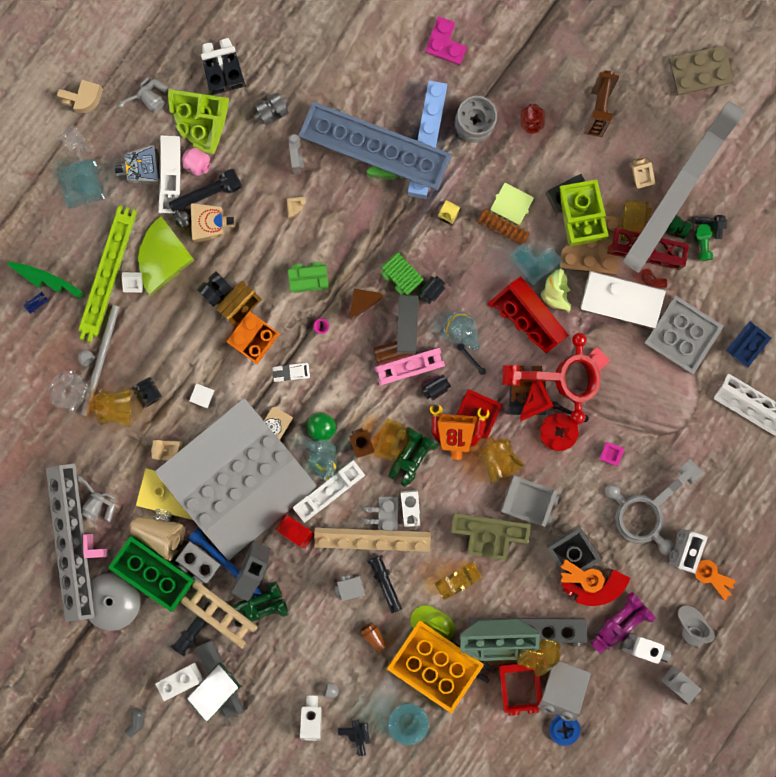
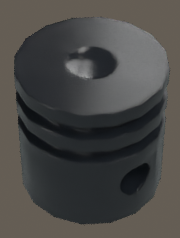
[131,377,163,409]

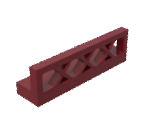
[607,228,689,270]

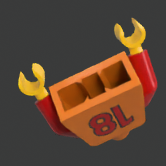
[430,405,489,460]

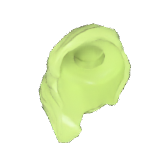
[540,268,571,313]

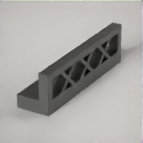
[195,639,245,719]

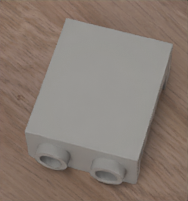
[500,475,559,527]
[538,660,591,721]

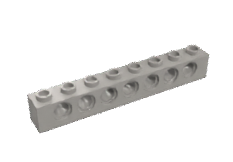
[46,464,95,622]

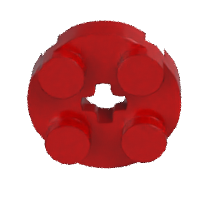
[540,413,579,451]

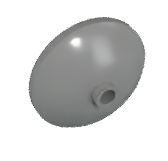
[88,572,141,631]

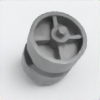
[254,92,289,127]

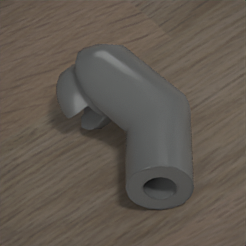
[125,708,145,738]

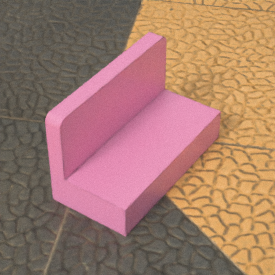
[83,534,109,558]

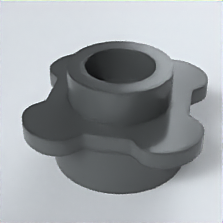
[174,210,191,230]

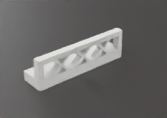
[713,373,776,436]

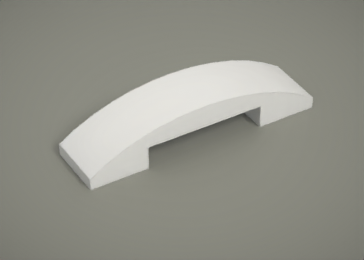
[293,460,365,523]

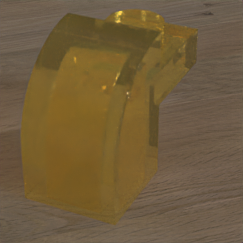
[435,561,482,600]
[517,639,561,676]

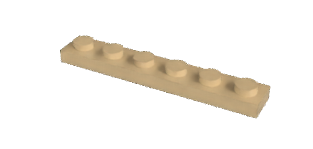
[315,528,431,552]

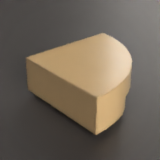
[287,197,306,218]

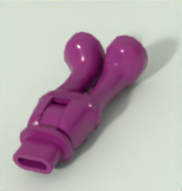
[590,592,657,654]

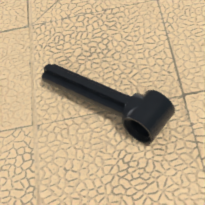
[169,169,242,212]

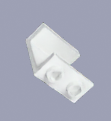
[156,662,204,701]

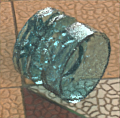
[388,703,429,746]

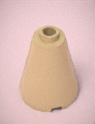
[129,517,186,561]

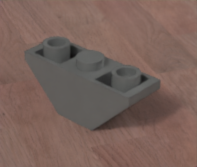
[230,540,271,602]

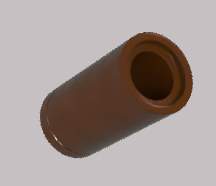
[373,341,415,366]

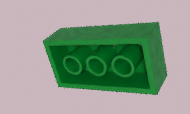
[108,536,196,612]

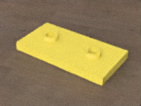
[136,468,193,520]

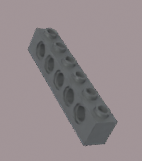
[469,618,587,646]

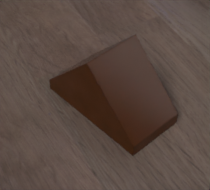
[350,288,383,320]

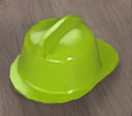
[410,605,455,640]

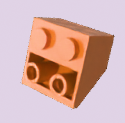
[226,311,280,365]

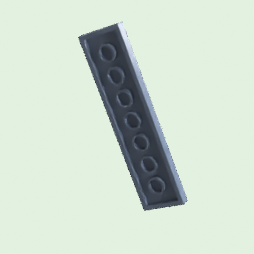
[299,102,452,191]

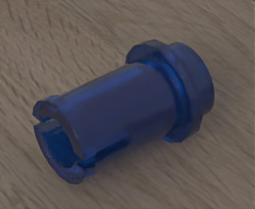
[24,291,49,314]

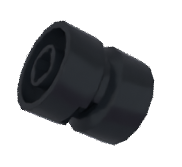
[197,271,233,307]

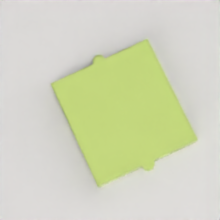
[490,183,534,226]

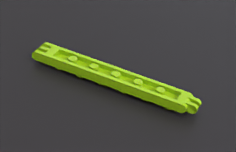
[79,205,138,343]

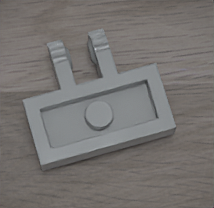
[363,497,398,531]

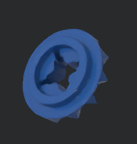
[549,716,581,746]

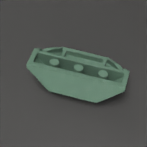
[460,619,540,661]

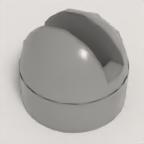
[78,350,95,366]
[324,682,339,698]

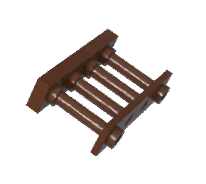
[584,70,619,137]

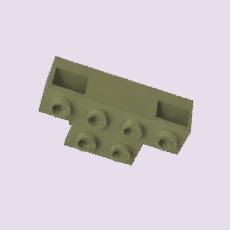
[451,513,531,560]

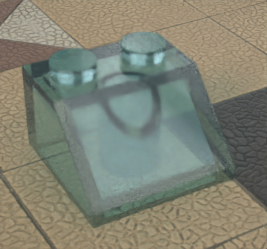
[58,159,105,208]

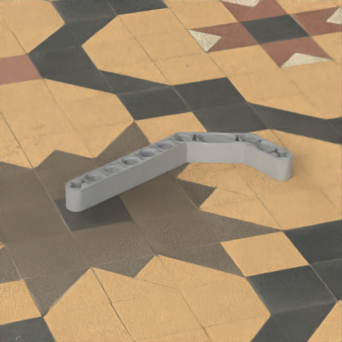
[622,101,745,273]

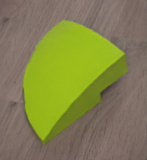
[168,89,229,154]
[138,216,195,296]

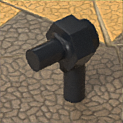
[695,215,728,239]

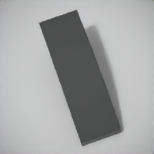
[397,295,418,354]

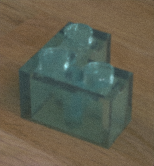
[509,243,563,286]

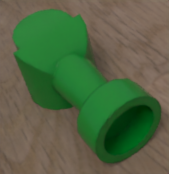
[694,224,714,261]

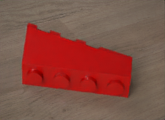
[487,276,569,354]

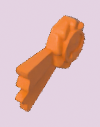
[560,559,605,593]
[695,560,736,601]

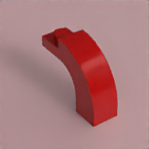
[560,569,631,606]

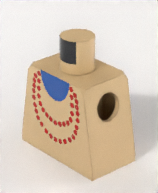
[191,204,235,243]

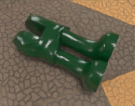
[388,427,439,487]
[231,581,289,627]

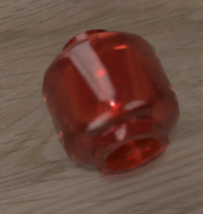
[520,104,545,134]

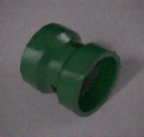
[667,215,692,240]

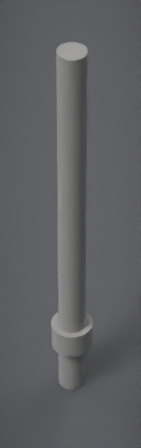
[81,305,120,417]

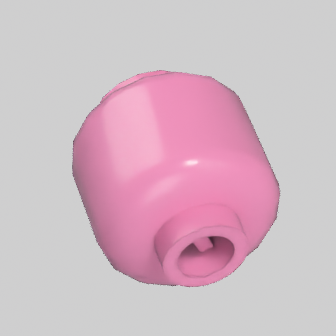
[181,148,211,176]

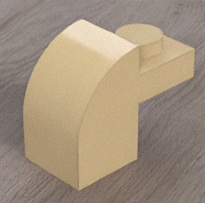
[57,80,103,113]

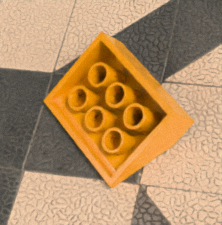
[386,620,484,714]

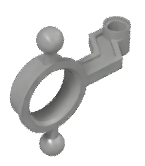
[605,459,703,555]

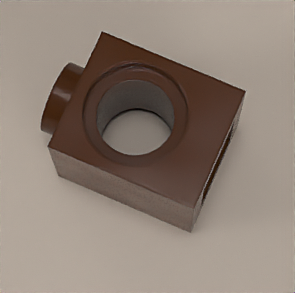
[349,428,375,459]

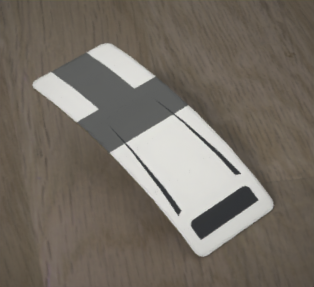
[272,363,310,382]

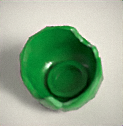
[306,412,336,442]

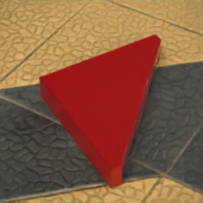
[520,380,553,422]

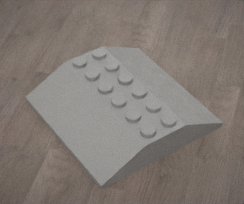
[155,398,317,561]

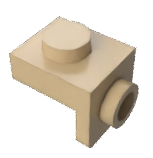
[151,440,183,460]

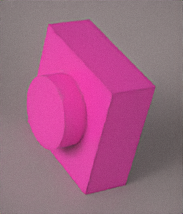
[599,442,625,466]

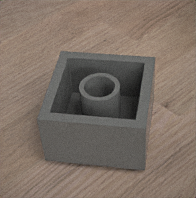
[546,524,601,574]

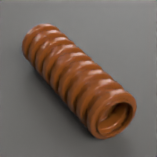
[478,208,530,247]

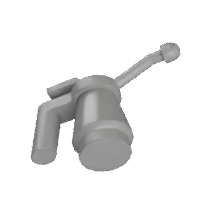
[118,77,170,113]
[77,476,116,522]

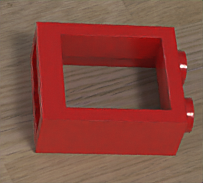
[498,660,542,716]

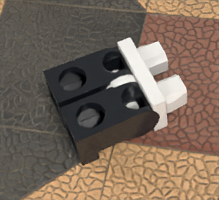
[201,38,246,95]

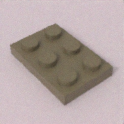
[669,45,734,96]

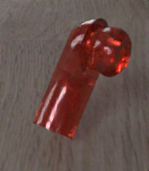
[641,269,667,288]

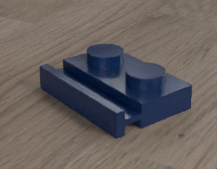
[725,321,772,368]

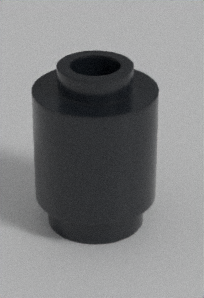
[418,276,446,305]
[421,374,451,401]

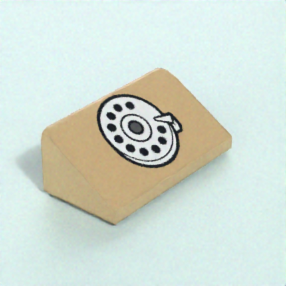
[264,406,293,440]

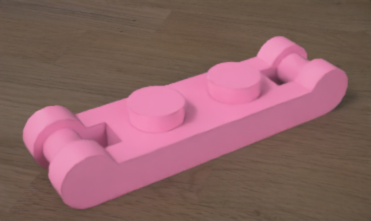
[374,348,445,386]

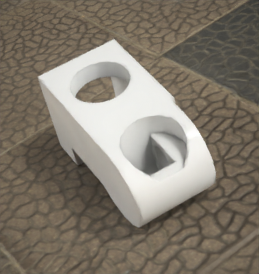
[400,490,420,527]

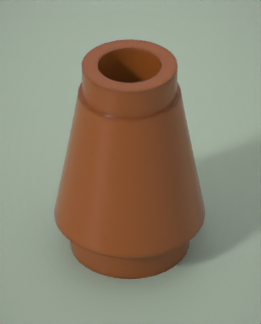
[360,622,387,652]

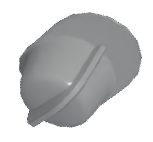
[678,605,715,649]

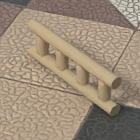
[181,581,258,649]

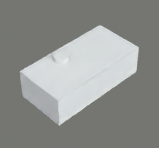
[580,271,666,328]

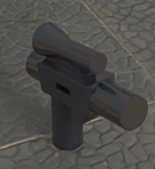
[338,719,370,756]

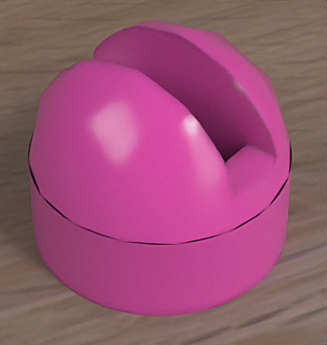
[314,318,330,334]

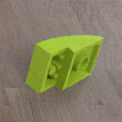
[559,179,609,247]

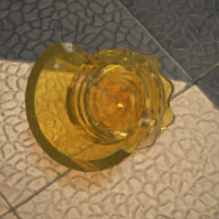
[91,388,131,427]
[478,438,526,484]

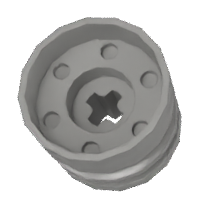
[454,96,497,143]

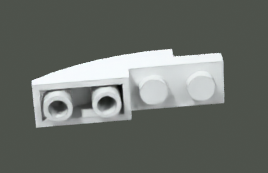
[158,135,180,213]

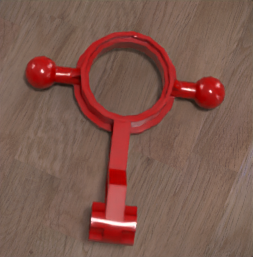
[502,332,601,425]

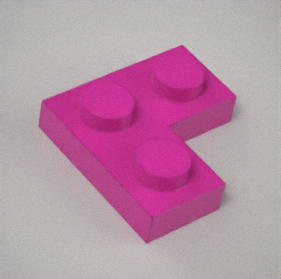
[425,16,467,66]

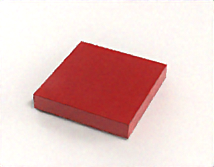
[456,389,503,439]

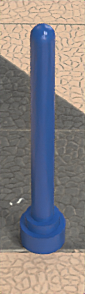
[188,528,262,596]

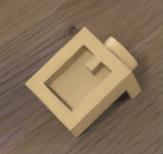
[629,157,655,189]

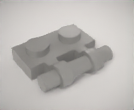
[288,134,304,175]

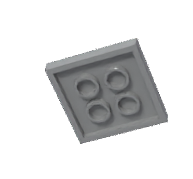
[644,295,724,375]

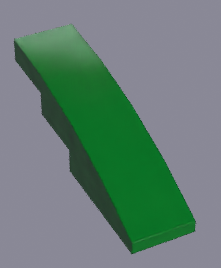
[7,261,84,299]

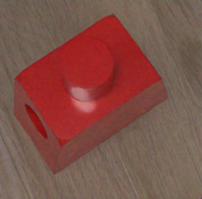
[275,513,315,549]

